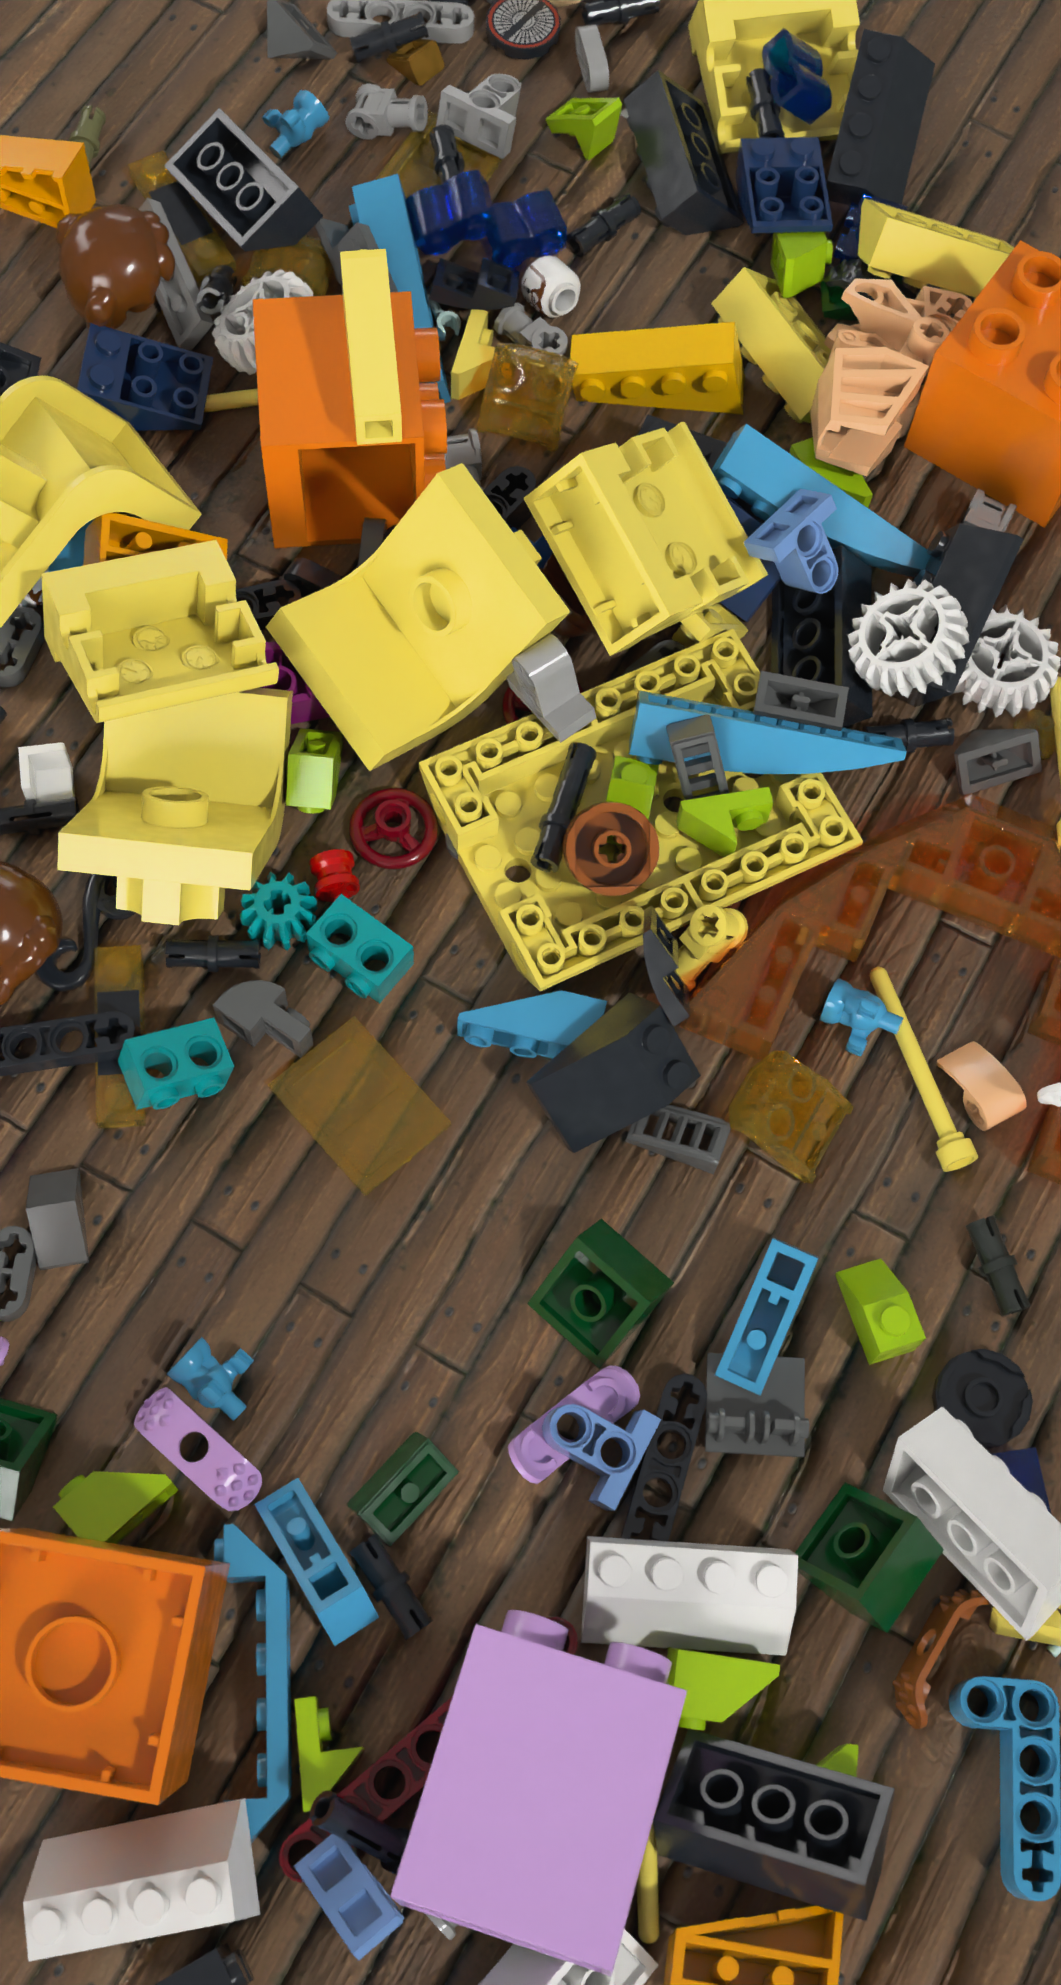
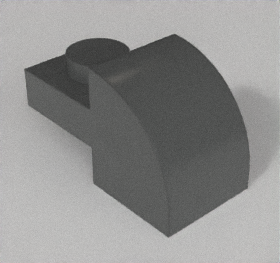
[213,980,314,1059]

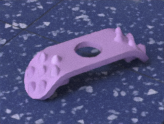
[508,1365,640,1484]
[134,1387,262,1511]

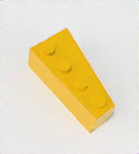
[569,322,744,415]

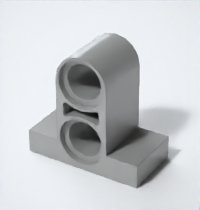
[436,73,521,159]
[507,633,596,743]

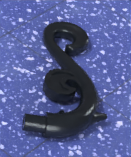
[36,874,136,991]

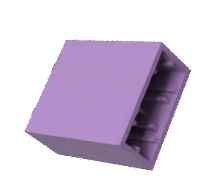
[390,1610,687,1976]

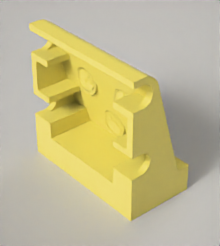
[688,0,860,153]
[523,421,768,656]
[42,540,279,723]

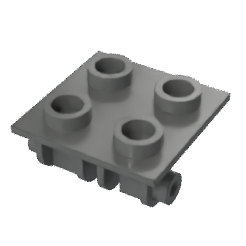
[705,1353,809,1458]

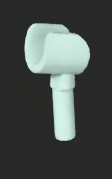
[428,294,461,341]

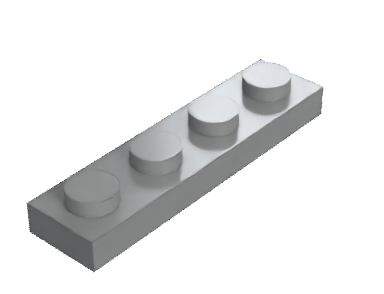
[139,198,214,351]

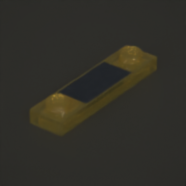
[128,150,237,286]
[94,945,146,1129]

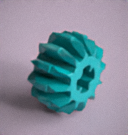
[240,872,318,951]

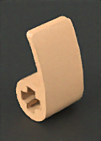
[936,1041,1026,1131]

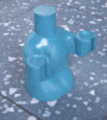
[262,90,330,159]
[820,978,904,1056]
[166,1337,254,1421]

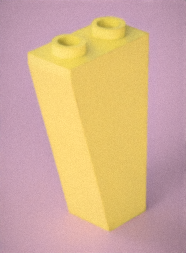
[340,249,402,445]

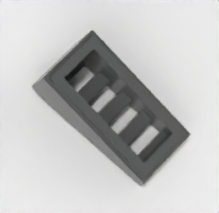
[666,715,729,800]
[625,1105,733,1175]

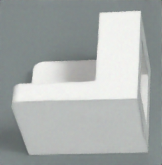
[18,743,75,803]

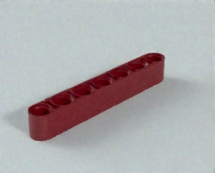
[279,1617,578,1883]

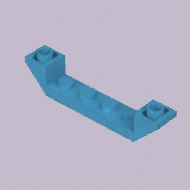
[214,1524,292,1844]

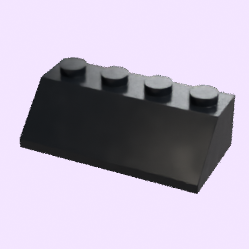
[826,29,935,209]
[624,70,744,236]
[164,108,323,251]
[894,523,1024,707]
[771,545,873,728]
[653,1729,895,1921]

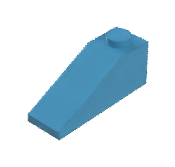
[715,1238,820,1395]
[254,1478,380,1646]

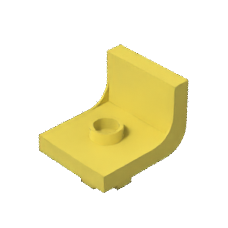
[0,376,202,628]
[266,463,570,771]
[57,688,293,925]

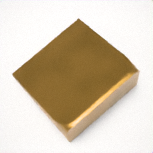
[386,39,445,86]

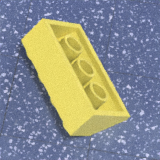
[858,198,1014,299]
[711,267,831,423]

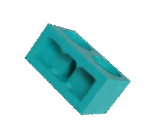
[306,894,414,1004]
[118,1017,234,1110]

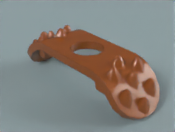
[892,1589,991,1729]

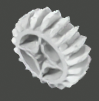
[212,269,314,375]
[848,579,969,698]
[954,605,1061,718]

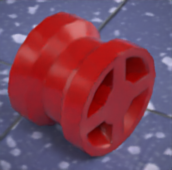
[309,849,360,902]

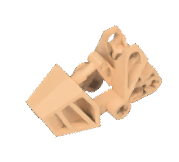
[810,278,972,477]

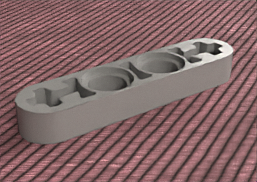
[327,0,474,44]

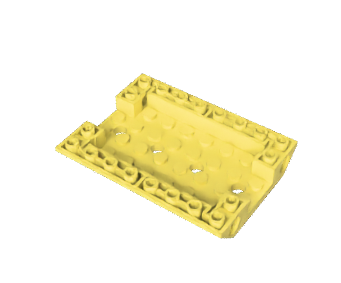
[419,629,863,991]

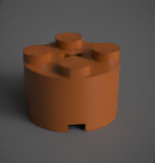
[563,802,659,896]

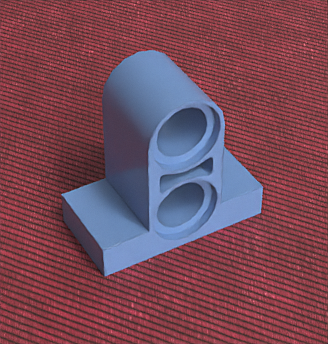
[743,489,838,594]
[542,1404,661,1511]
[294,1834,405,1961]

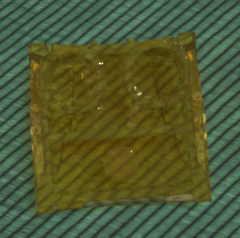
[242,235,334,296]
[477,343,579,452]
[729,1051,854,1183]

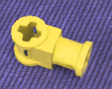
[676,905,748,991]

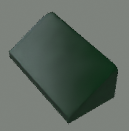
[347,1432,459,1547]

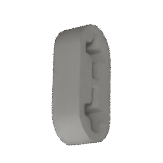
[575,25,609,93]

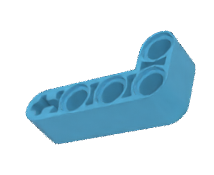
[949,1676,1061,1901]

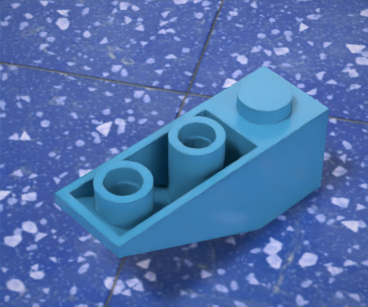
[457,990,607,1059]

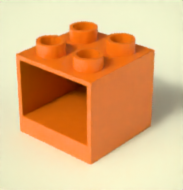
[904,240,1061,528]
[253,291,447,548]
[0,1528,230,1805]

